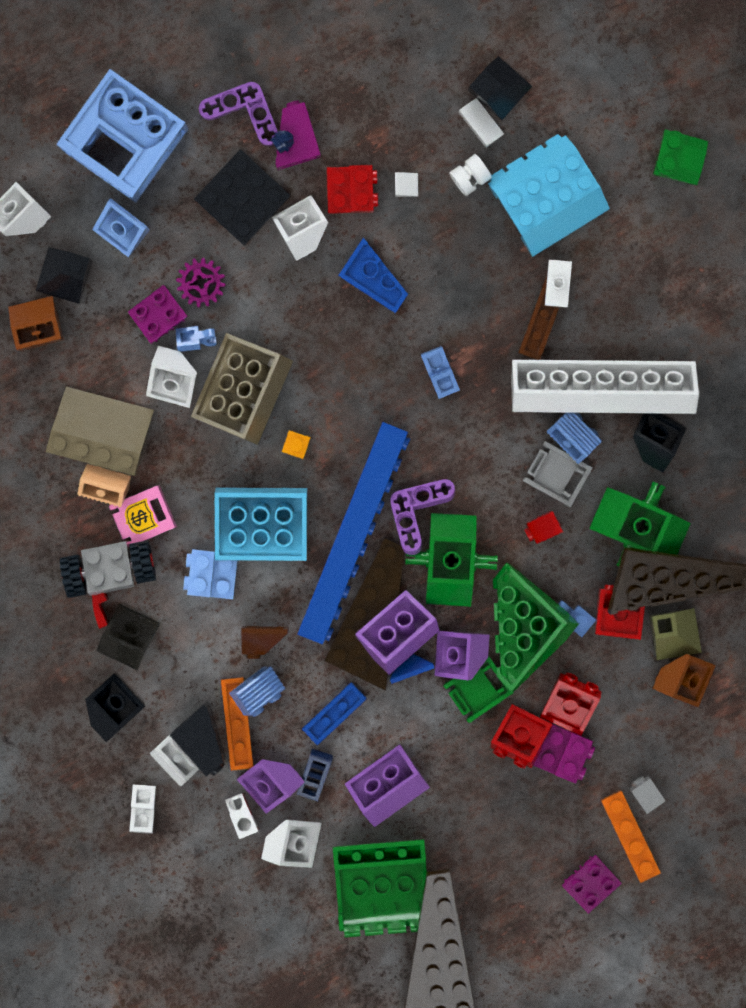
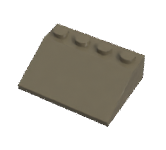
[191,333,293,445]
[46,387,154,476]

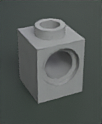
[629,776,665,814]

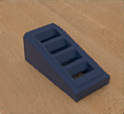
[296,749,333,802]

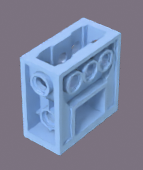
[57,69,188,203]

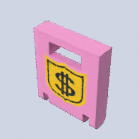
[109,485,177,547]

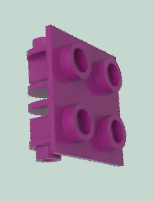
[128,285,187,344]
[562,854,622,914]

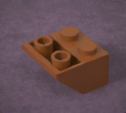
[8,296,64,351]

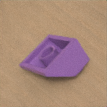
[435,631,489,680]
[237,759,305,814]

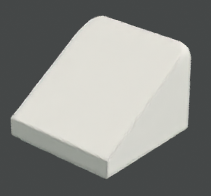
[395,172,418,197]

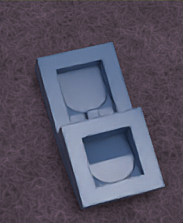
[420,346,460,399]

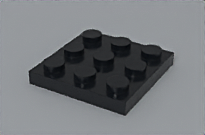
[194,149,291,246]

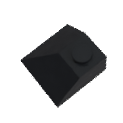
[468,56,532,121]
[36,247,93,304]
[633,413,687,473]
[85,673,145,742]

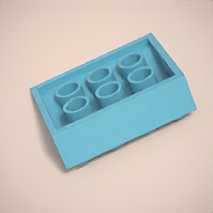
[215,488,307,561]

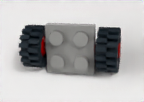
[59,540,156,598]

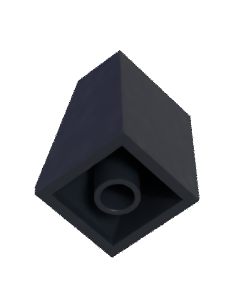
[170,702,226,777]

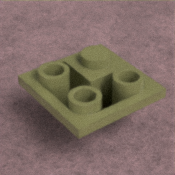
[649,608,702,660]

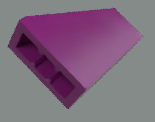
[276,100,321,171]

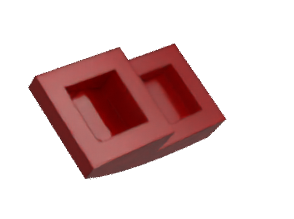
[92,593,110,629]

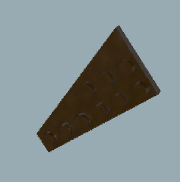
[324,538,405,691]

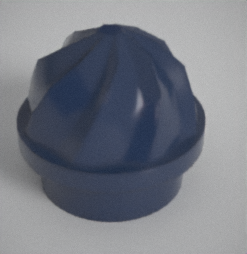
[270,130,294,154]

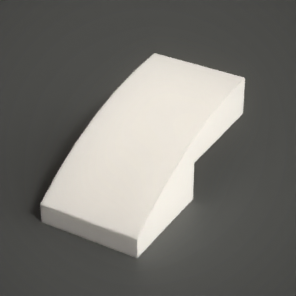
[129,785,156,834]

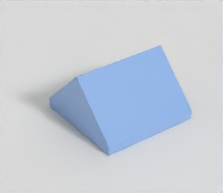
[92,199,150,257]

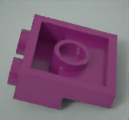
[533,723,595,784]

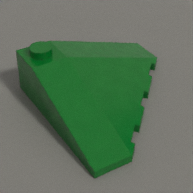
[493,563,579,692]

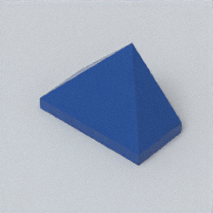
[390,654,434,684]

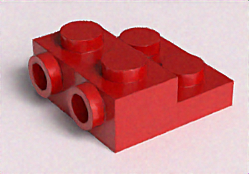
[327,165,378,214]
[595,584,645,640]
[540,672,602,736]
[491,704,553,769]

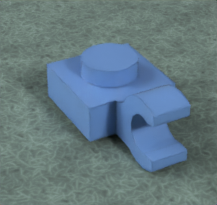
[176,326,217,352]
[558,600,596,637]

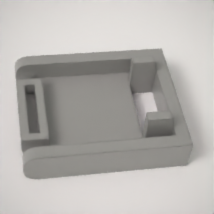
[522,441,592,507]

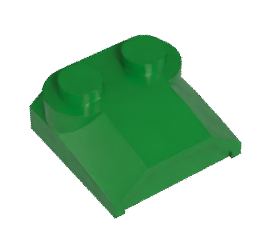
[653,130,708,186]

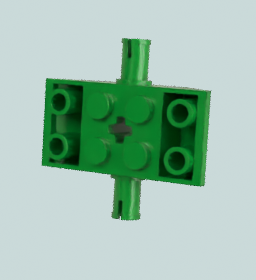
[589,481,691,566]
[405,513,498,607]

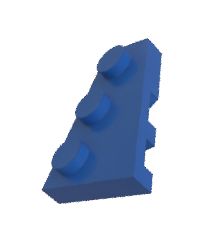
[338,237,408,314]

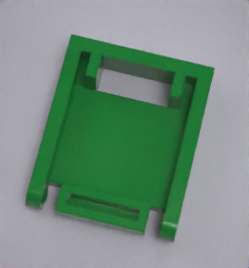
[443,656,514,723]

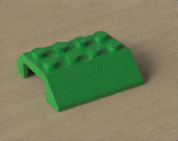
[333,839,427,938]

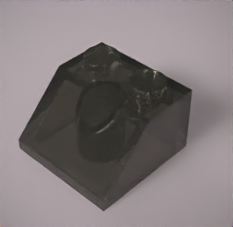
[96,604,160,670]

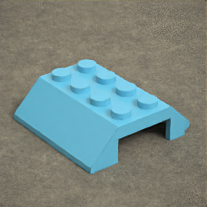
[488,134,610,257]

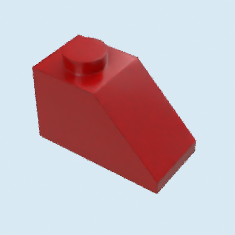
[524,511,563,544]

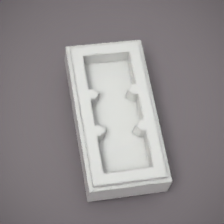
[544,260,572,308]

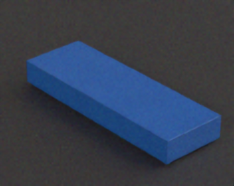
[302,682,367,746]

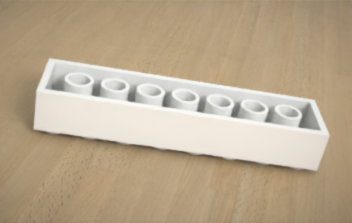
[511,360,699,414]

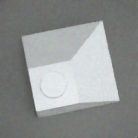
[0,182,51,236]
[272,195,328,261]
[146,346,197,408]
[261,820,321,868]

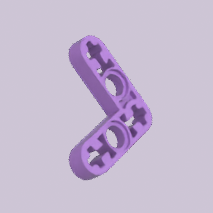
[199,82,278,146]
[390,479,455,555]

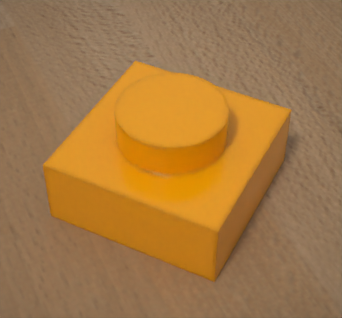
[282,430,311,459]

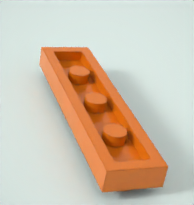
[221,677,254,771]
[601,790,661,883]

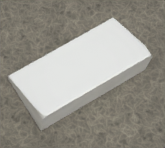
[458,98,504,148]
[150,735,199,786]

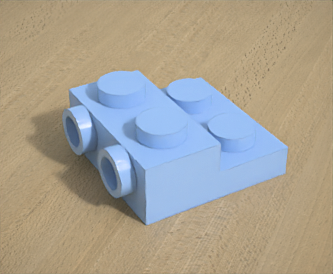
[183,549,238,599]

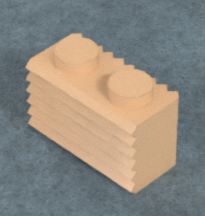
[78,464,131,507]

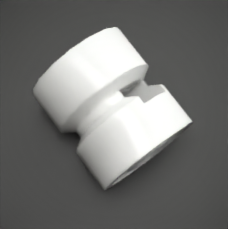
[449,154,492,197]

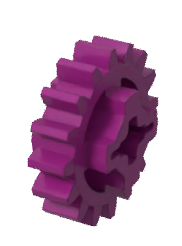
[176,258,226,308]

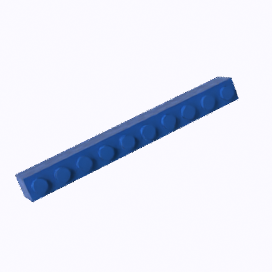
[297,422,410,645]

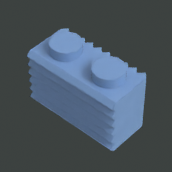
[547,412,602,464]
[229,666,285,717]

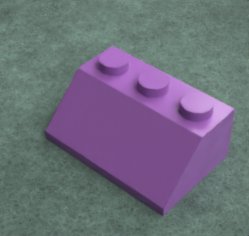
[355,590,439,675]
[345,744,430,827]

